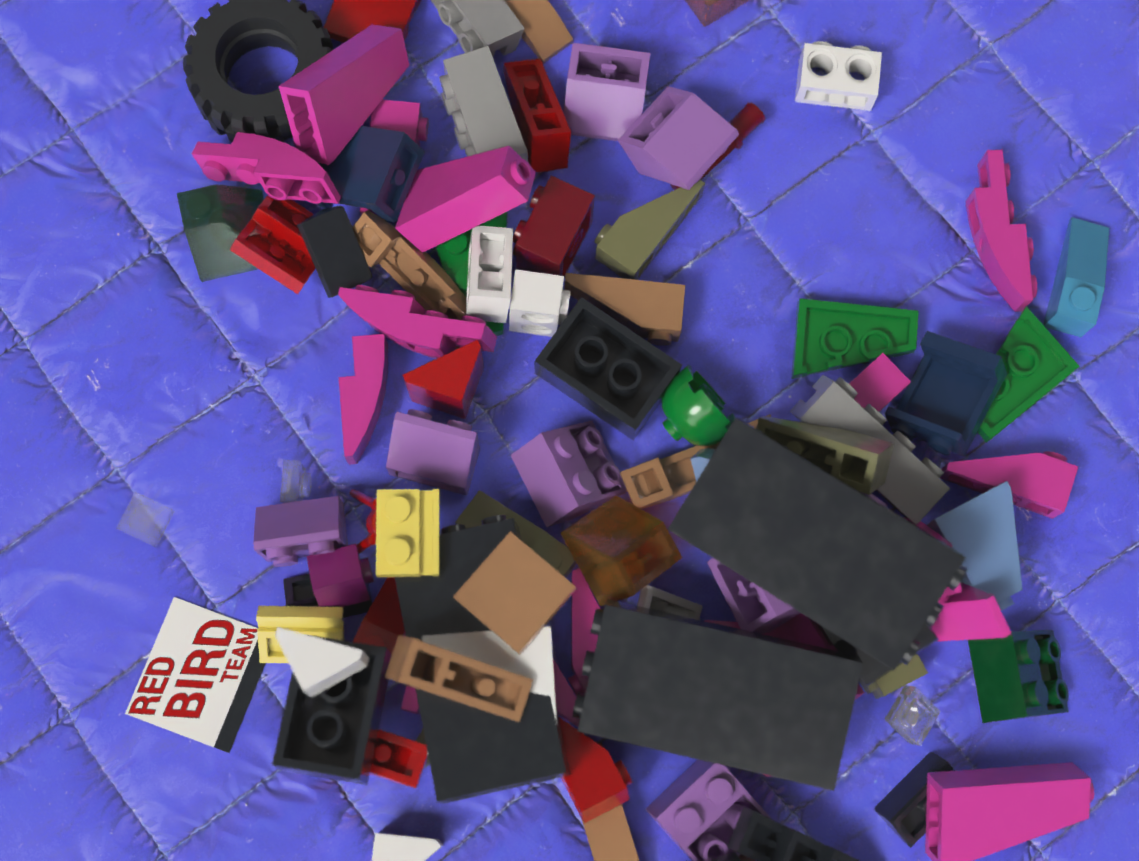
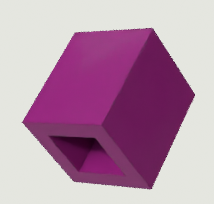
[306,544,374,607]

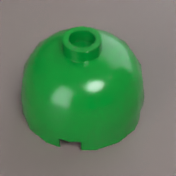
[662,365,736,447]

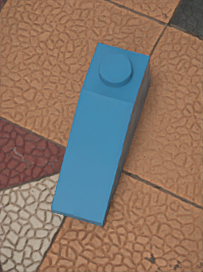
[1043,217,1109,337]

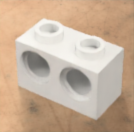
[795,41,882,111]
[466,226,513,323]
[509,269,570,337]

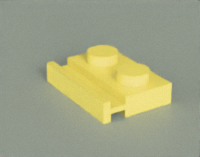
[376,489,440,577]
[256,606,344,663]

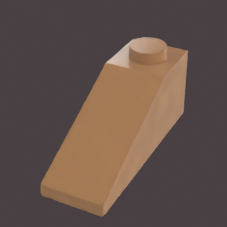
[565,273,685,346]
[385,635,533,722]

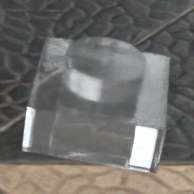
[280,460,311,503]
[116,492,175,548]
[884,685,941,746]

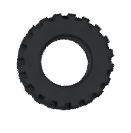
[183,0,334,143]

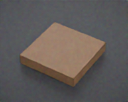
[453,531,576,655]

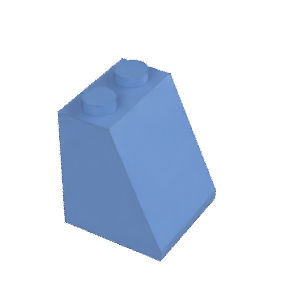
[927,481,1023,611]

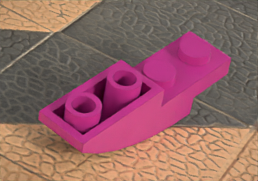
[192,132,341,204]
[965,150,1037,312]
[338,285,497,359]

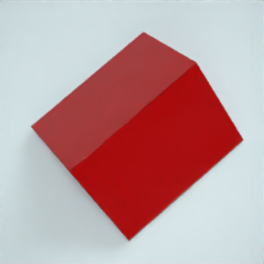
[403,339,484,419]

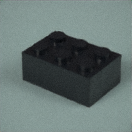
[534,297,682,440]
[272,634,392,785]

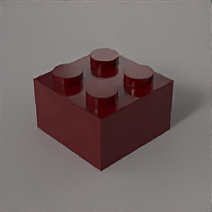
[513,175,595,279]

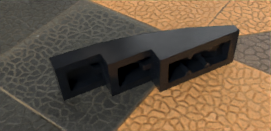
[727,807,859,861]

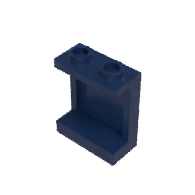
[317,126,425,222]
[885,331,1007,457]

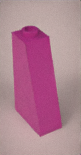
[279,25,410,165]
[395,146,536,253]
[925,762,1094,861]

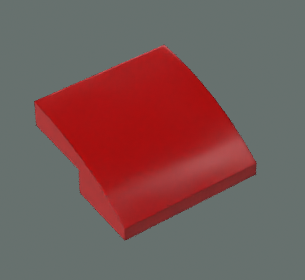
[324,0,422,43]
[230,195,316,294]

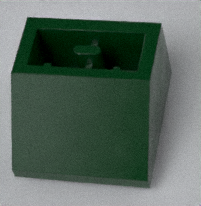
[968,630,1069,723]

